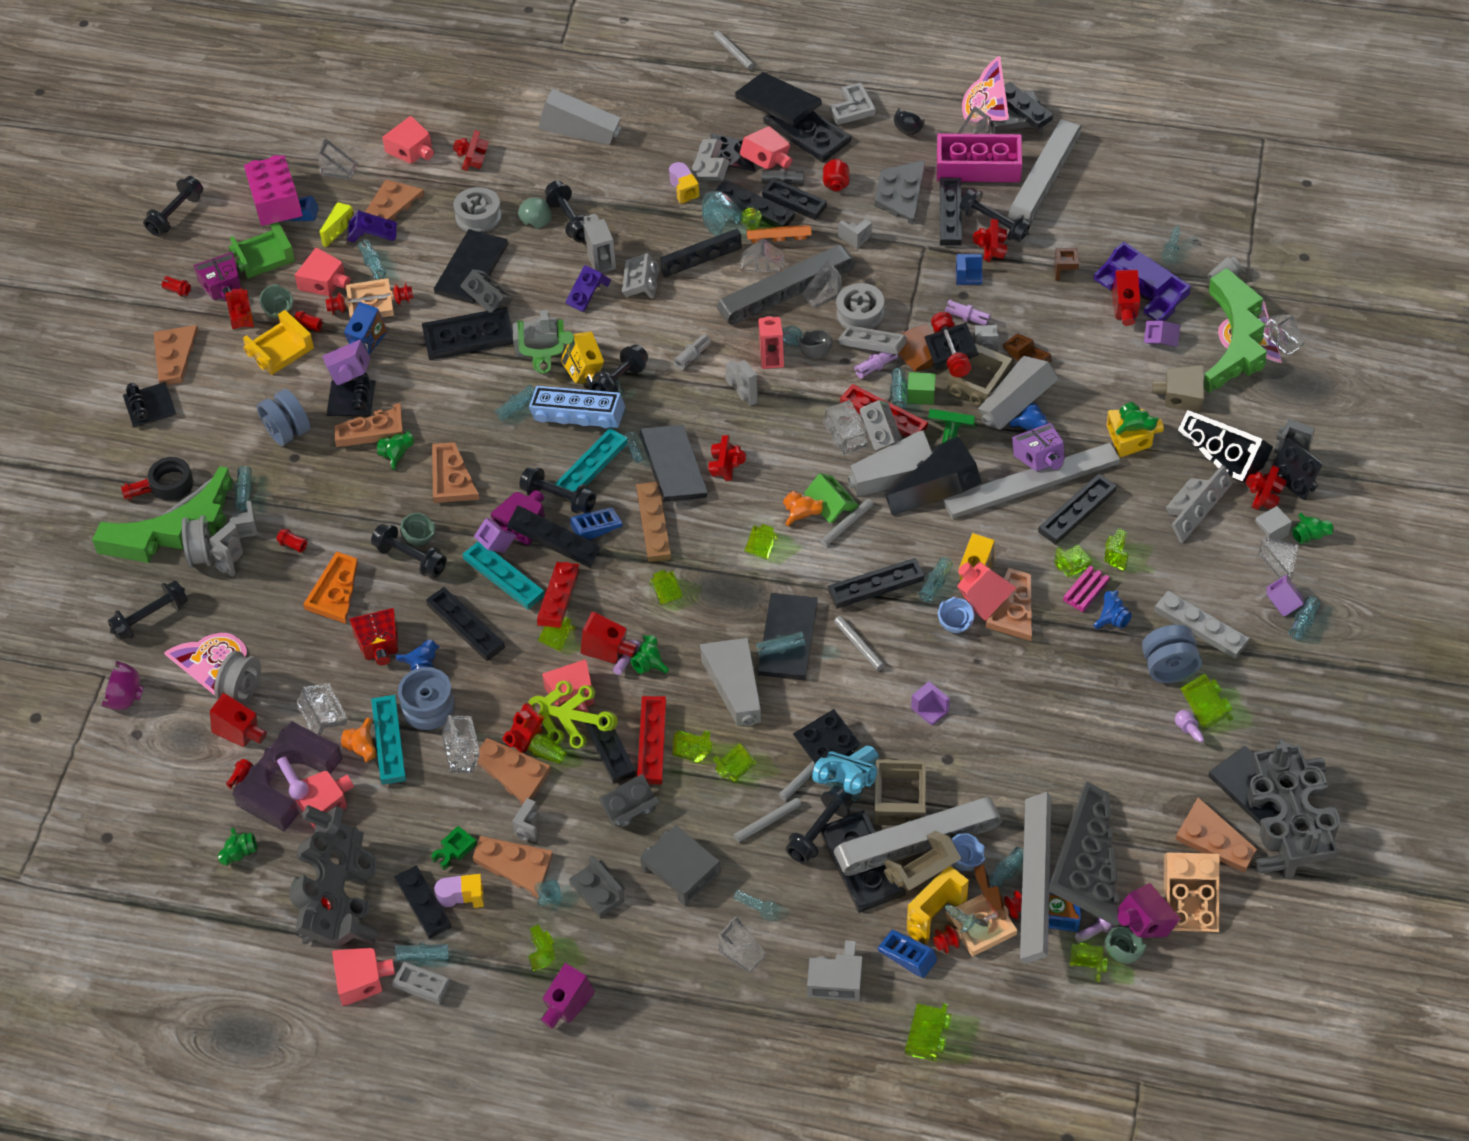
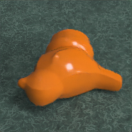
[783,491,823,527]
[341,717,377,763]

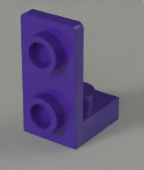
[347,210,397,243]
[565,265,611,312]

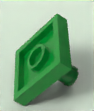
[928,409,978,443]

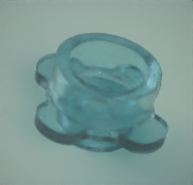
[782,325,802,347]
[535,880,562,907]

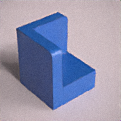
[956,254,983,285]

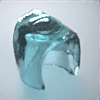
[702,190,742,236]

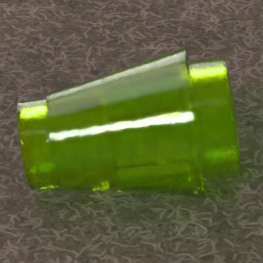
[741,208,762,230]
[528,733,567,764]

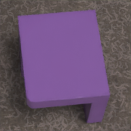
[1144,321,1181,347]
[474,518,516,553]
[1266,574,1304,616]
[911,681,950,725]

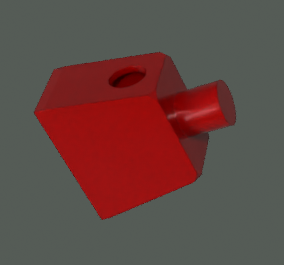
[580,611,638,663]
[209,693,267,747]

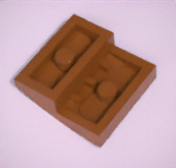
[898,324,934,372]

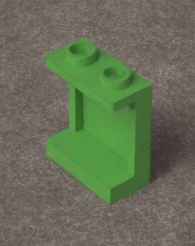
[228,222,295,279]

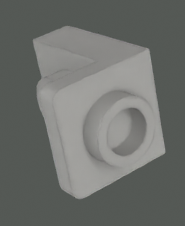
[974,325,999,351]
[512,798,539,843]

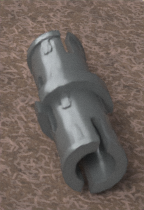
[761,168,804,185]

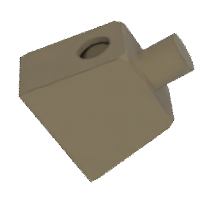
[1152,365,1204,413]

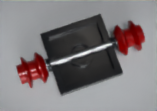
[924,312,979,378]

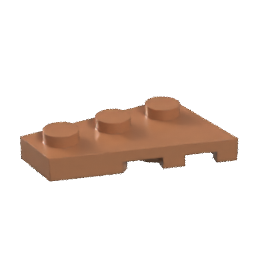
[365,179,424,221]
[154,325,199,385]
[334,403,403,447]
[432,442,480,503]
[986,568,1032,641]
[474,738,551,805]
[1175,798,1257,873]
[473,836,553,899]

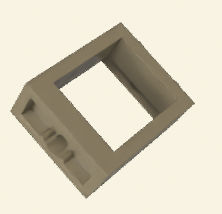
[947,343,1012,406]
[874,758,926,825]

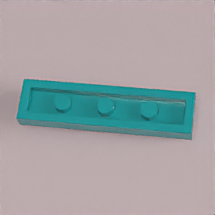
[555,428,628,501]
[462,541,545,610]
[371,695,406,785]

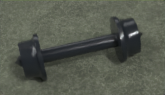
[143,176,204,236]
[545,181,586,242]
[959,189,1031,242]
[589,344,648,393]
[519,467,596,514]
[371,524,447,577]
[107,580,188,641]
[786,786,853,864]

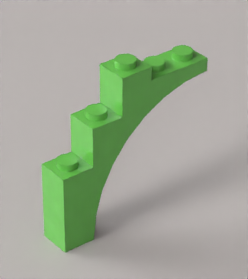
[1203,268,1267,393]
[92,466,233,563]

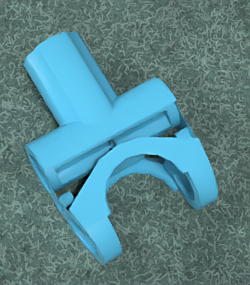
[812,746,879,795]

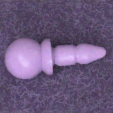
[1175,710,1204,743]

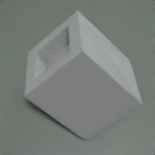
[838,219,872,249]
[230,501,258,538]
[1255,506,1292,547]

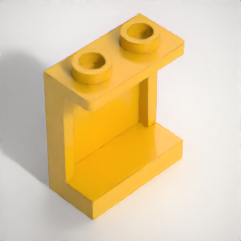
[243,310,314,375]
[907,866,969,945]

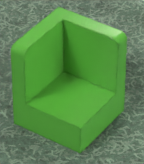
[907,372,936,405]

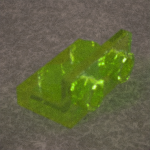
[1180,673,1234,730]
[905,1003,952,1062]

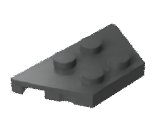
[875,160,925,224]

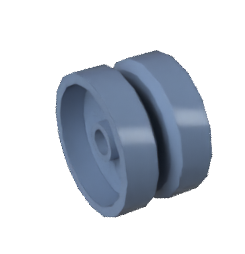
[256,388,311,446]
[1141,625,1202,683]
[398,667,455,730]

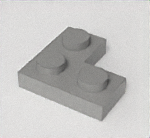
[830,82,876,125]
[691,139,730,180]
[725,360,758,406]

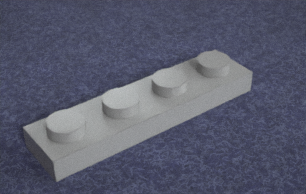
[1154,591,1249,659]

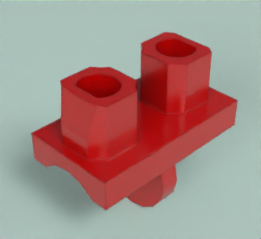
[453,130,489,171]
[972,219,1007,262]
[225,288,254,329]
[708,435,747,481]
[1246,465,1286,510]
[502,703,545,753]

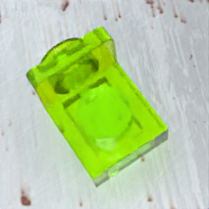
[744,524,779,560]
[1054,545,1092,578]
[649,570,683,606]

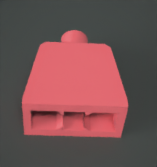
[382,116,434,163]
[739,126,792,169]
[295,248,351,296]
[758,316,784,369]
[957,562,1016,621]
[542,659,594,713]
[289,771,354,829]
[332,948,395,1006]

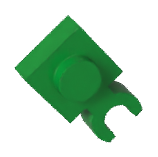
[431,826,477,870]

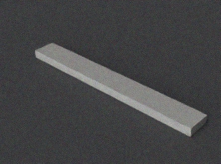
[943,443,1120,519]
[1020,792,1051,964]

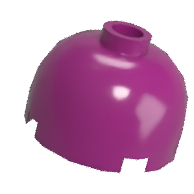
[101,661,144,710]

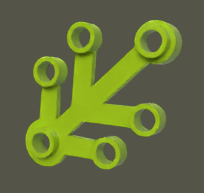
[528,681,618,748]

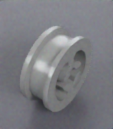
[453,187,502,233]
[836,283,885,329]
[182,515,213,568]
[214,651,261,706]

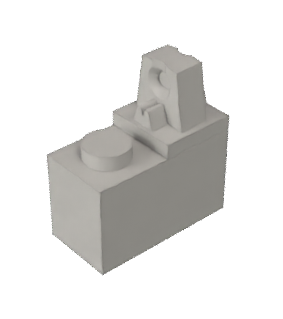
[583,214,616,273]
[513,310,558,357]
[807,940,862,1001]

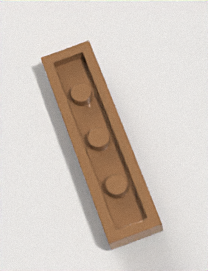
[636,482,671,562]

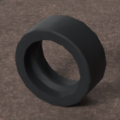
[147,457,194,501]

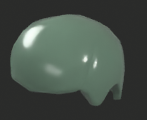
[518,197,553,228]
[259,284,295,319]
[400,512,435,547]
[1105,926,1147,964]

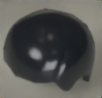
[894,108,925,135]

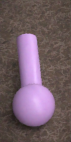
[613,640,641,675]
[277,757,309,800]
[1075,917,1116,943]

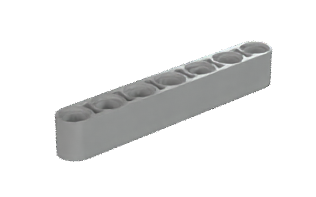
[1008,119,1081,223]
[834,797,1003,876]

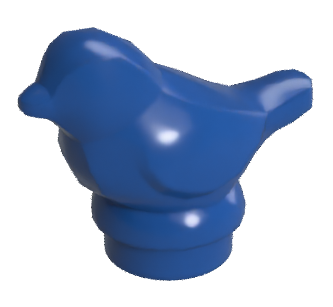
[1009,402,1053,431]
[1093,590,1132,629]
[396,640,440,671]

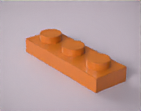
[746,225,811,243]

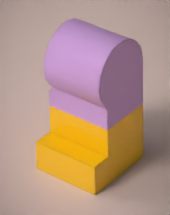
[669,162,700,204]
[434,874,484,908]

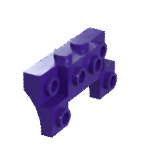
[1094,242,1191,321]

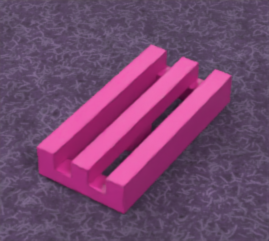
[1063,566,1110,612]

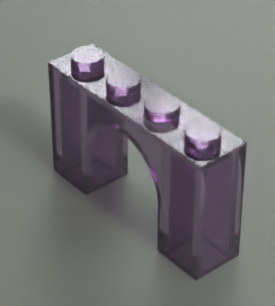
[232,721,343,832]

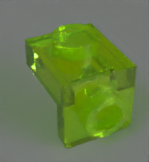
[1104,528,1129,570]
[538,616,577,652]
[672,730,712,763]
[713,743,757,782]
[528,924,555,971]
[1069,943,1108,981]

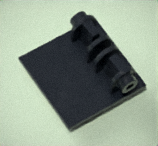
[711,133,755,174]
[326,372,376,416]
[123,382,177,428]
[1273,437,1323,500]
[793,709,861,764]

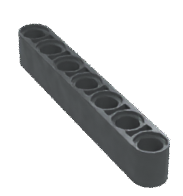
[717,245,856,325]

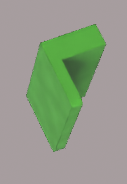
[804,473,859,523]

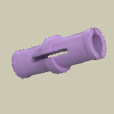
[945,300,991,325]
[854,352,898,379]

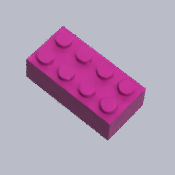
[936,133,1022,182]
[244,155,302,226]

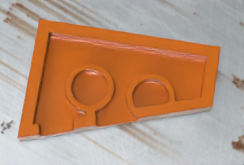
[303,551,358,624]

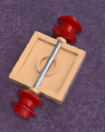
[325,278,414,319]
[933,891,1022,957]

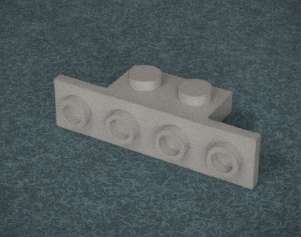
[1166,465,1233,543]

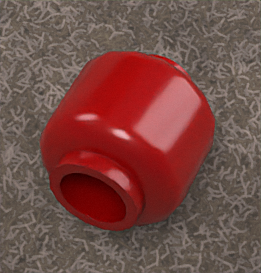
[822,159,850,191]

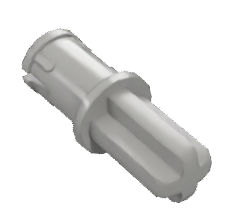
[673,334,711,370]

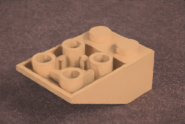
[1164,852,1219,932]

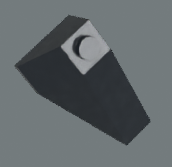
[1178,410,1273,482]
[885,436,982,516]

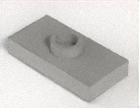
[392,962,451,1005]

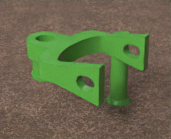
[517,319,574,374]

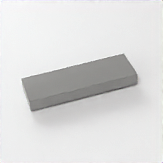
[838,326,908,355]

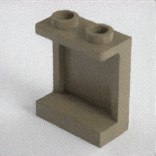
[884,831,961,890]

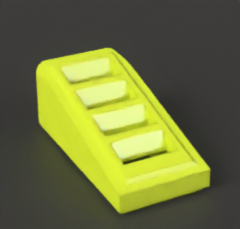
[319,202,354,247]

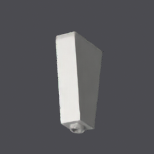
[538,88,622,145]
[978,356,1058,430]
[848,431,932,497]
[700,638,761,726]

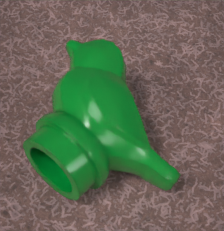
[1116,402,1159,435]
[377,431,415,470]
[1291,513,1334,544]
[630,635,669,674]
[218,828,257,866]

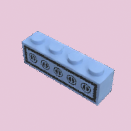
[529,386,625,428]

